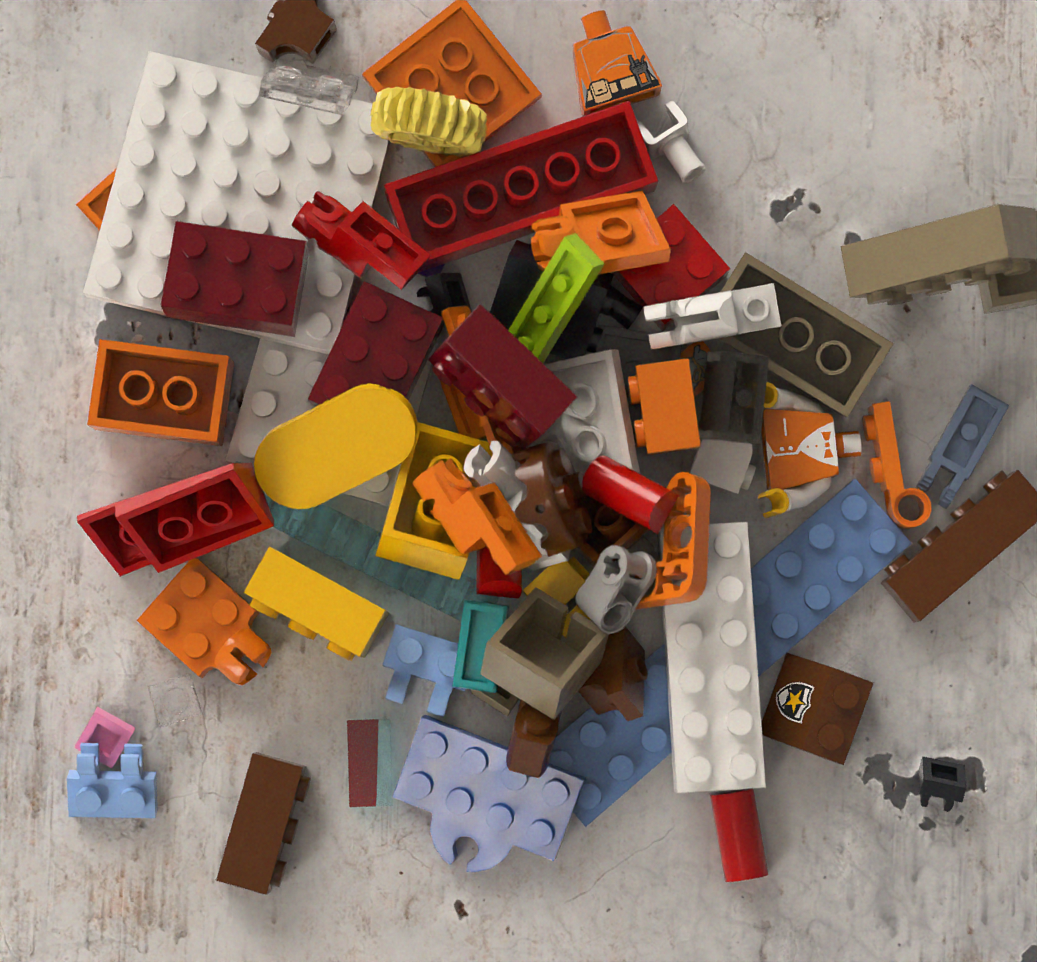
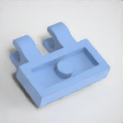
[383,624,466,717]
[67,743,158,818]

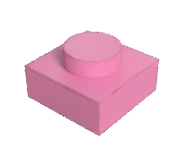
[74,707,135,769]

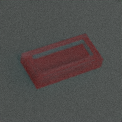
[347,719,393,807]

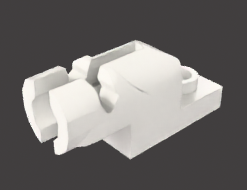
[644,283,781,350]
[464,441,570,571]

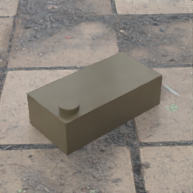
[718,252,894,418]

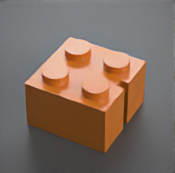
[628,358,701,456]

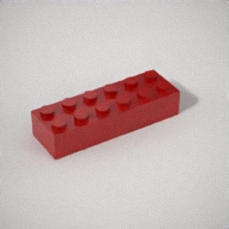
[384,101,658,273]

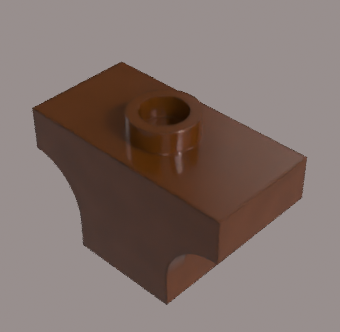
[255,0,337,64]
[578,626,648,721]

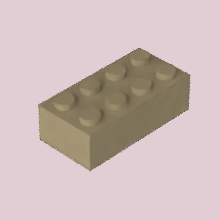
[840,204,1037,305]

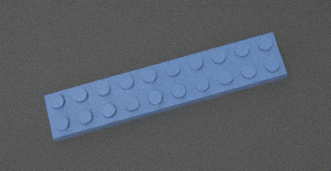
[549,478,912,827]

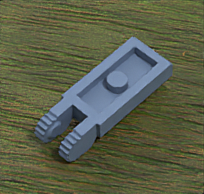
[915,384,1009,509]

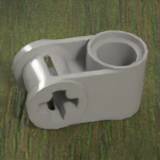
[576,546,657,634]

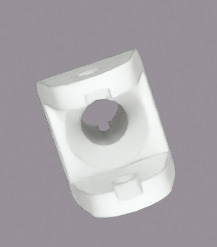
[637,101,705,183]

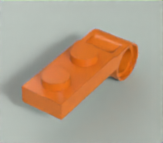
[862,401,932,530]

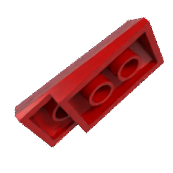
[77,463,274,577]

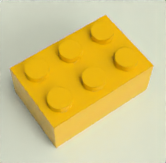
[375,422,493,580]
[243,546,390,661]

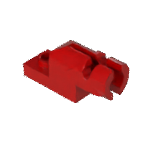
[291,191,431,290]

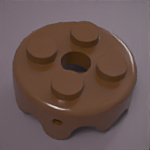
[512,441,592,557]

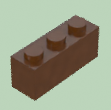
[216,752,311,895]

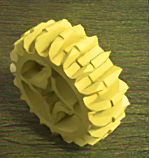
[370,86,487,157]

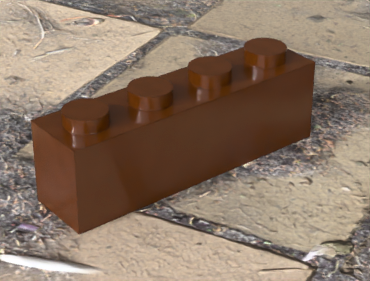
[881,470,1037,622]

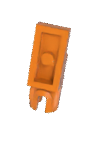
[413,458,542,575]

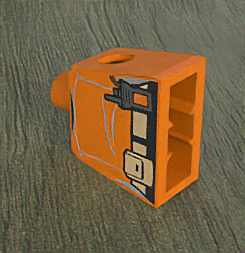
[573,10,662,117]

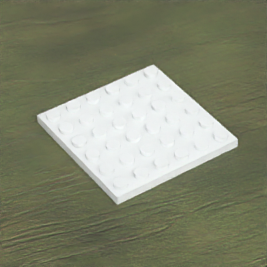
[83,51,390,354]

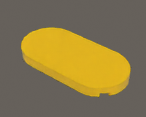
[254,384,418,509]

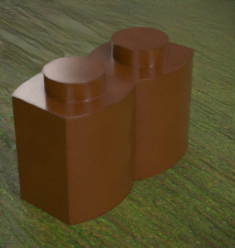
[506,699,562,778]

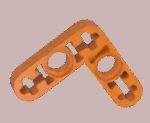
[634,472,711,610]

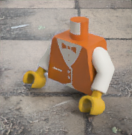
[748,382,861,518]

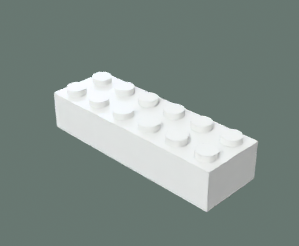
[657,522,766,793]

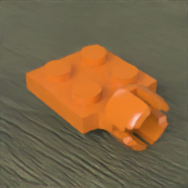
[531,190,670,274]
[137,558,272,685]

